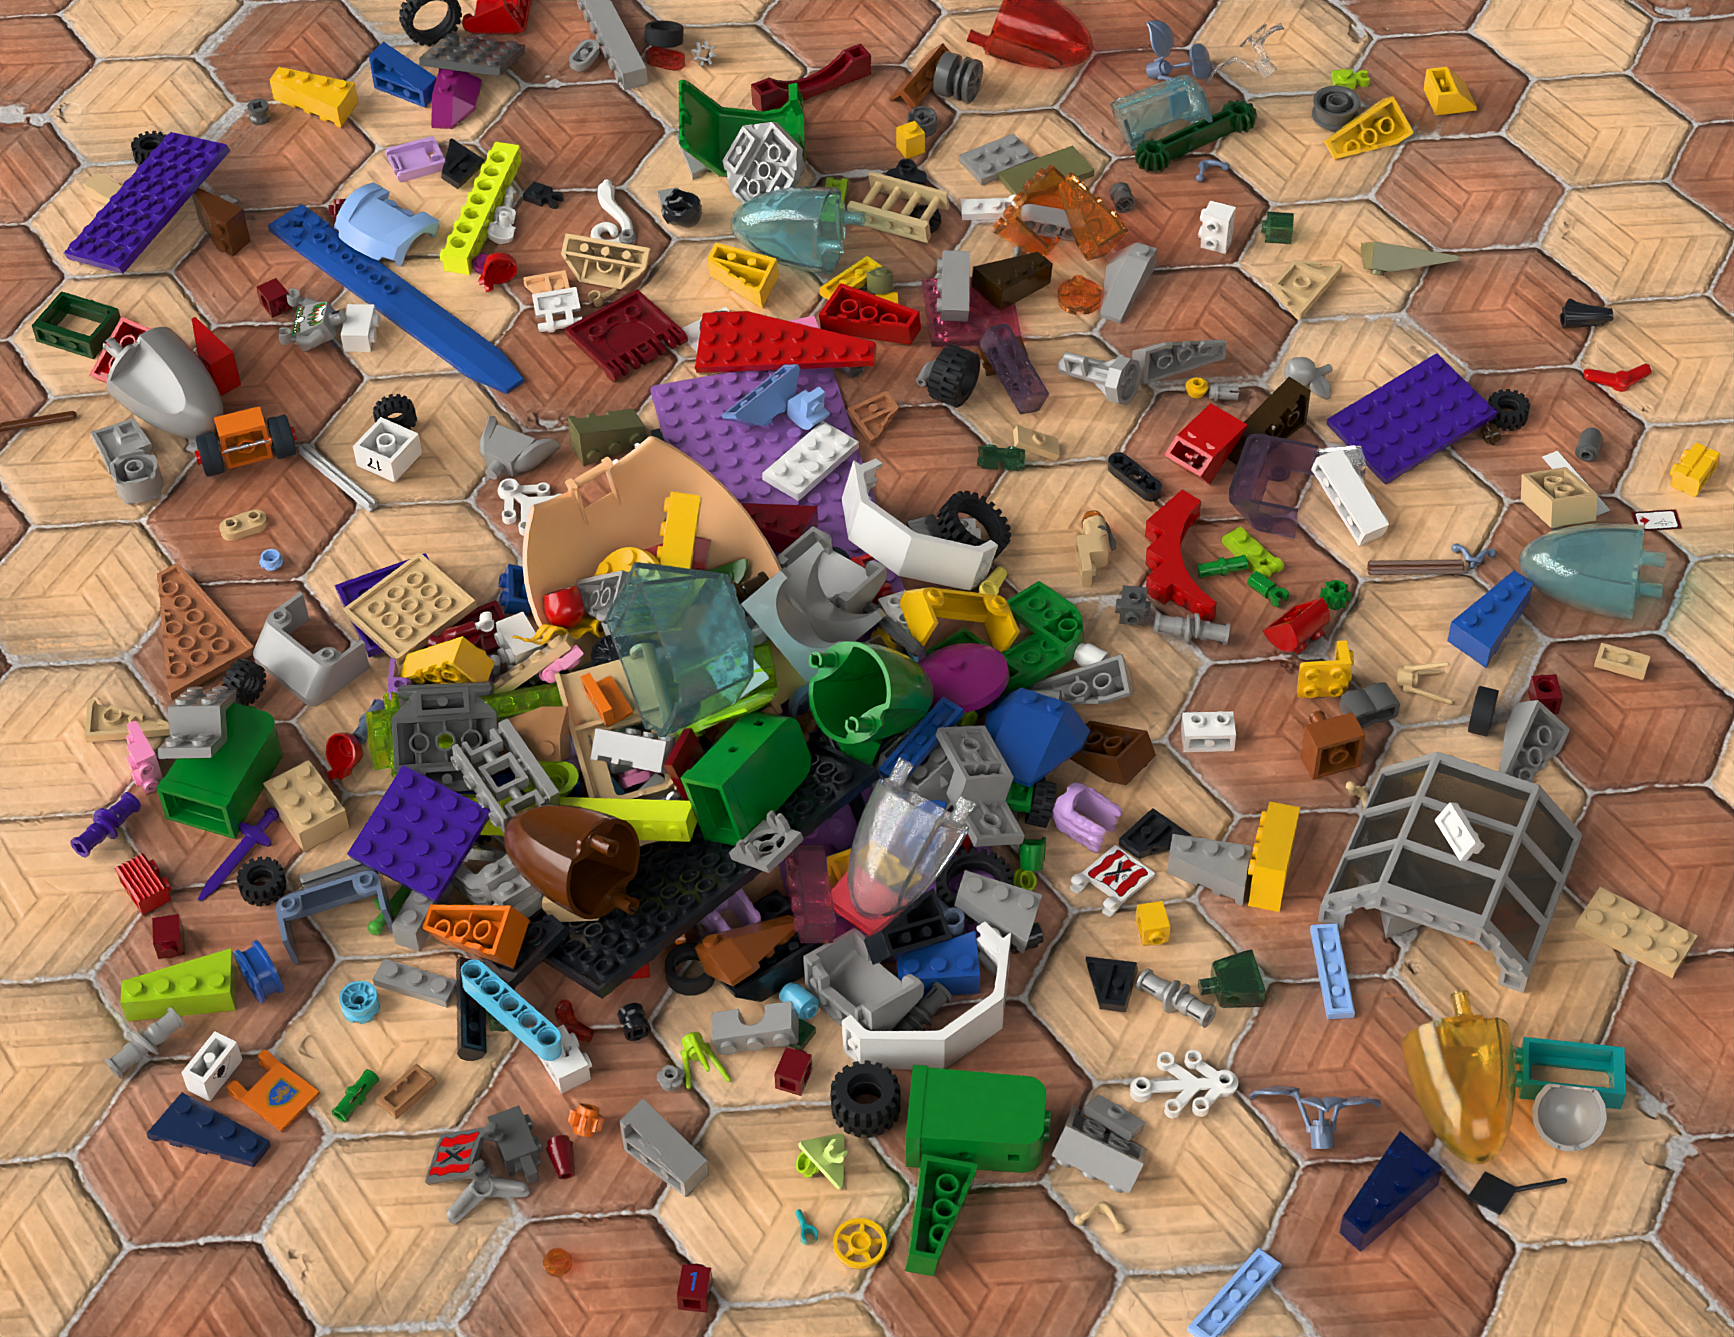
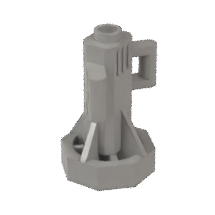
[1058,351,1141,406]

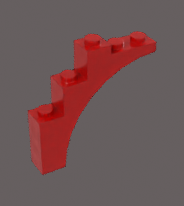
[1145,489,1217,623]

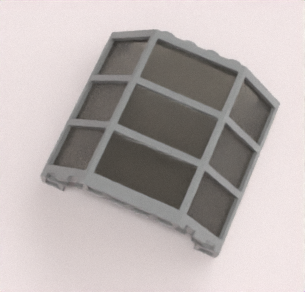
[1318,752,1583,993]

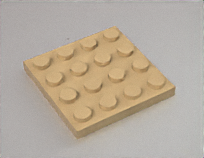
[342,552,478,665]

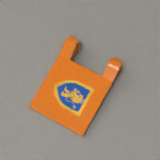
[227,1049,320,1132]

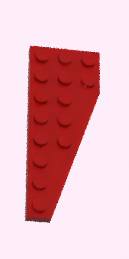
[695,311,877,373]

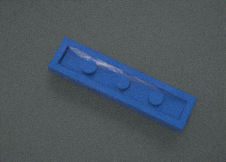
[878,697,964,787]

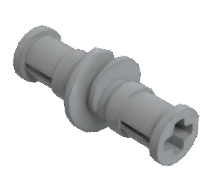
[1153,611,1230,645]
[1136,968,1217,1028]
[104,1007,186,1078]

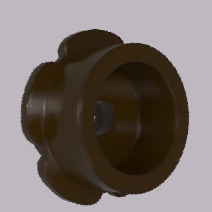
[1481,423,1501,446]

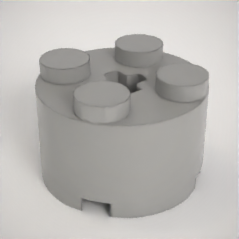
[110,449,163,505]

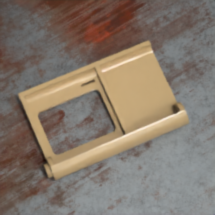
[554,643,679,800]

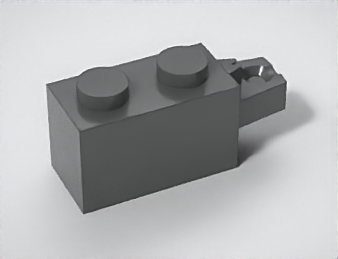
[488,1105,543,1185]

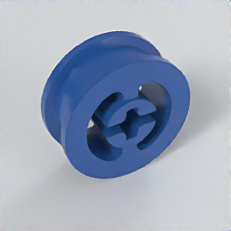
[233,940,284,1004]

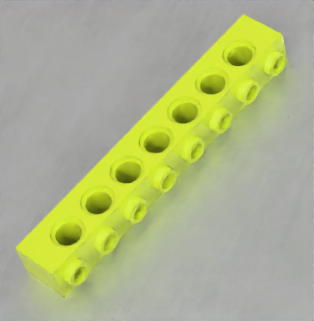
[440,142,522,275]

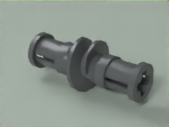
[891,982,952,1031]

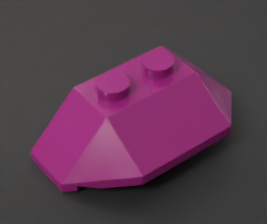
[431,68,482,129]

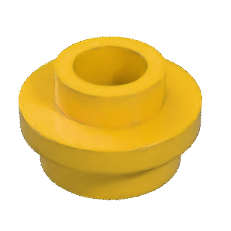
[1185,377,1209,398]

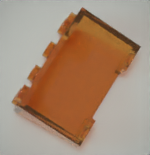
[992,164,1089,257]

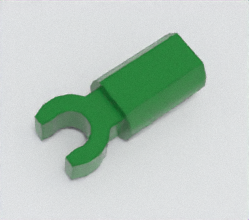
[1247,571,1289,608]

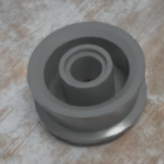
[1312,86,1360,132]

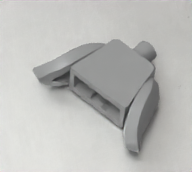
[479,416,561,480]

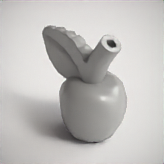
[1284,357,1333,399]

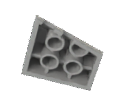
[1052,1105,1146,1193]

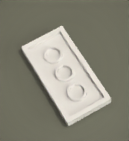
[762,421,859,501]

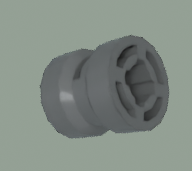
[1109,182,1136,213]

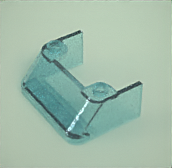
[1110,75,1213,152]

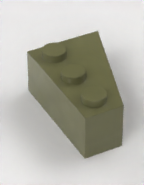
[568,409,646,467]

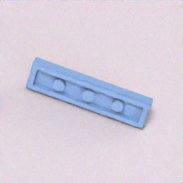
[1310,923,1355,1020]
[1187,1248,1282,1337]

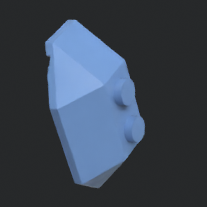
[721,364,800,427]

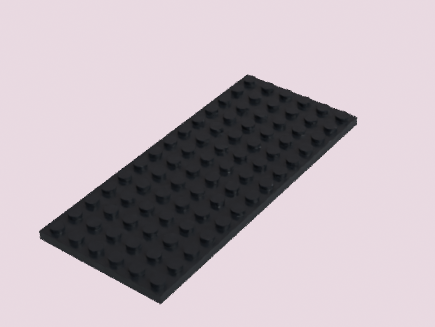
[528,737,880,999]

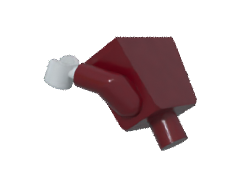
[427,612,500,675]

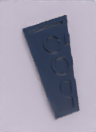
[146,1092,271,1167]

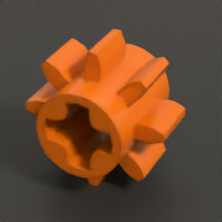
[568,1103,605,1137]

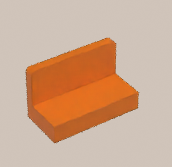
[580,672,633,727]

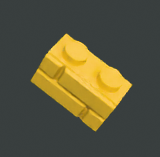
[1670,442,1720,497]

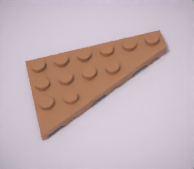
[157,562,254,700]

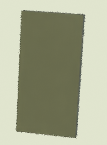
[998,145,1094,202]

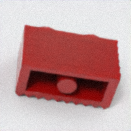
[115,853,172,915]

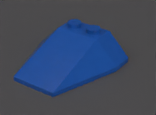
[985,688,1090,787]

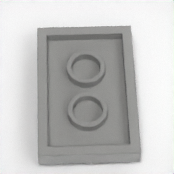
[959,133,1036,186]

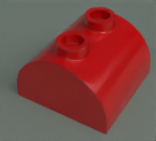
[1263,597,1330,654]

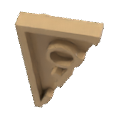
[85,699,170,743]

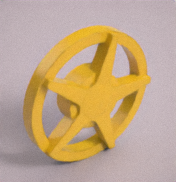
[833,1218,887,1269]

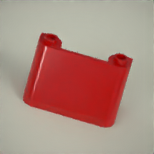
[462,0,531,34]

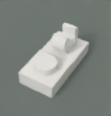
[1435,802,1485,861]

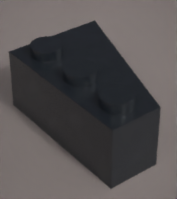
[864,888,952,965]

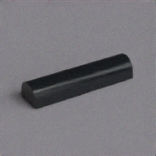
[456,957,487,1061]

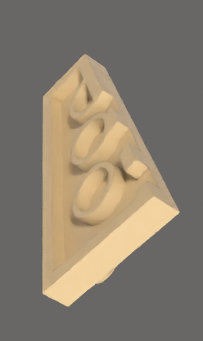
[487,633,575,704]

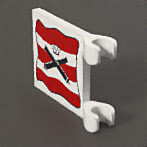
[1070,845,1155,917]

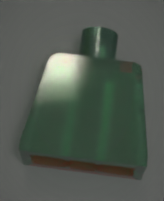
[1198,949,1266,1008]

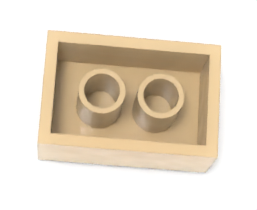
[1521,467,1597,528]
[263,760,350,852]

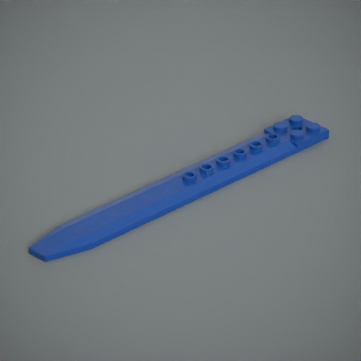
[268,204,524,394]

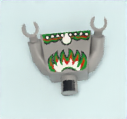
[279,288,346,352]

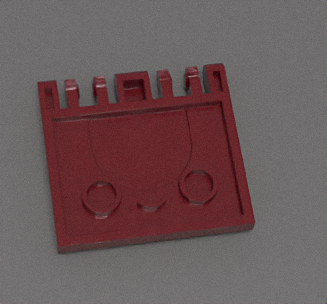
[565,289,688,382]

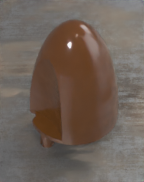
[504,805,640,920]

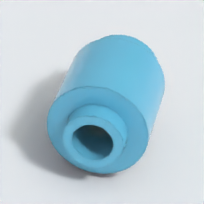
[779,982,819,1020]

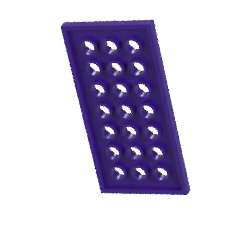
[64,132,231,274]

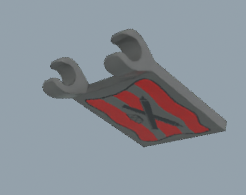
[425,1122,505,1185]

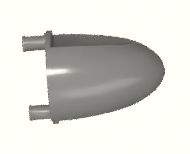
[102,327,224,439]

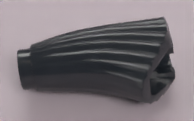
[1559,298,1613,328]

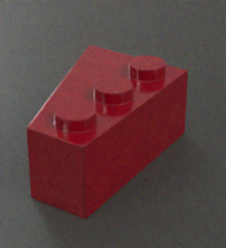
[741,503,819,553]

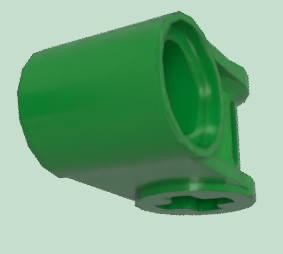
[1019,837,1046,871]

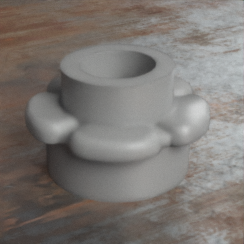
[657,1065,684,1092]

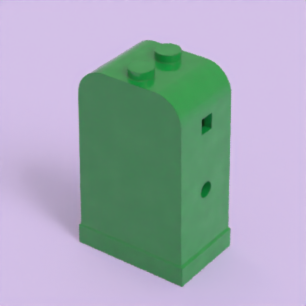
[156,703,283,839]
[681,711,811,846]
[906,1065,1051,1173]

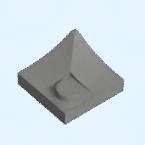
[90,418,152,474]

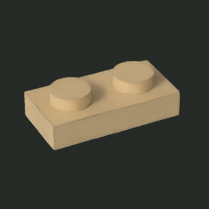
[1594,643,1651,680]

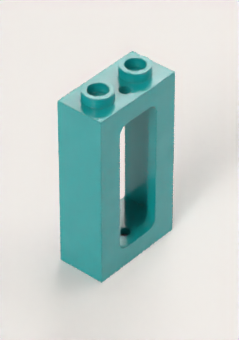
[1515,1037,1626,1109]

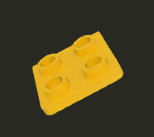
[1297,640,1354,698]

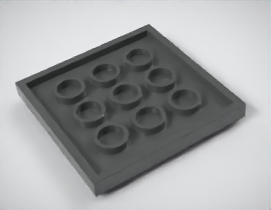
[419,33,525,76]

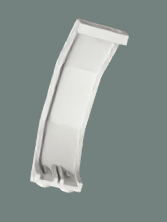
[842,458,998,591]
[842,921,1011,1069]

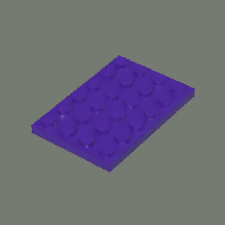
[1327,353,1497,485]

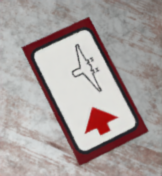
[1631,509,1682,531]

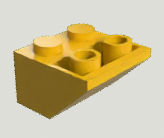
[1424,67,1477,116]

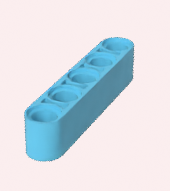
[461,959,562,1061]

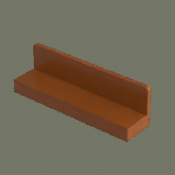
[889,43,950,109]

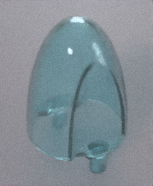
[731,187,865,275]
[1519,523,1667,621]

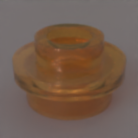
[543,1248,572,1277]

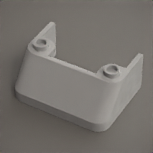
[253,592,370,706]

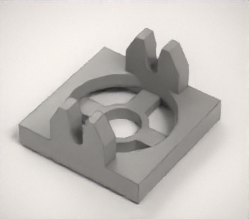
[729,810,804,873]

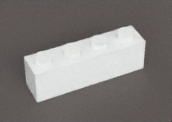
[1311,448,1389,546]

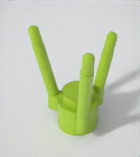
[680,1032,731,1089]

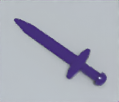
[198,807,279,901]

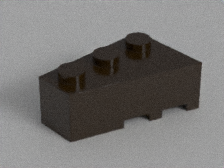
[971,252,1053,311]

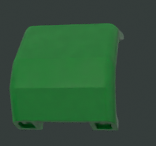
[678,80,806,177]

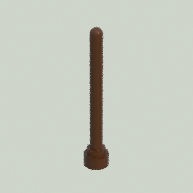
[0,411,77,432]

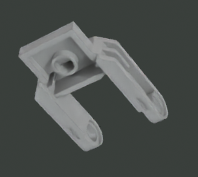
[452,835,538,907]

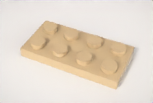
[1574,887,1698,978]

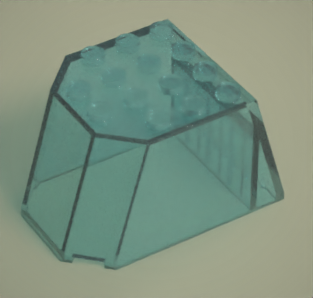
[605,562,754,738]

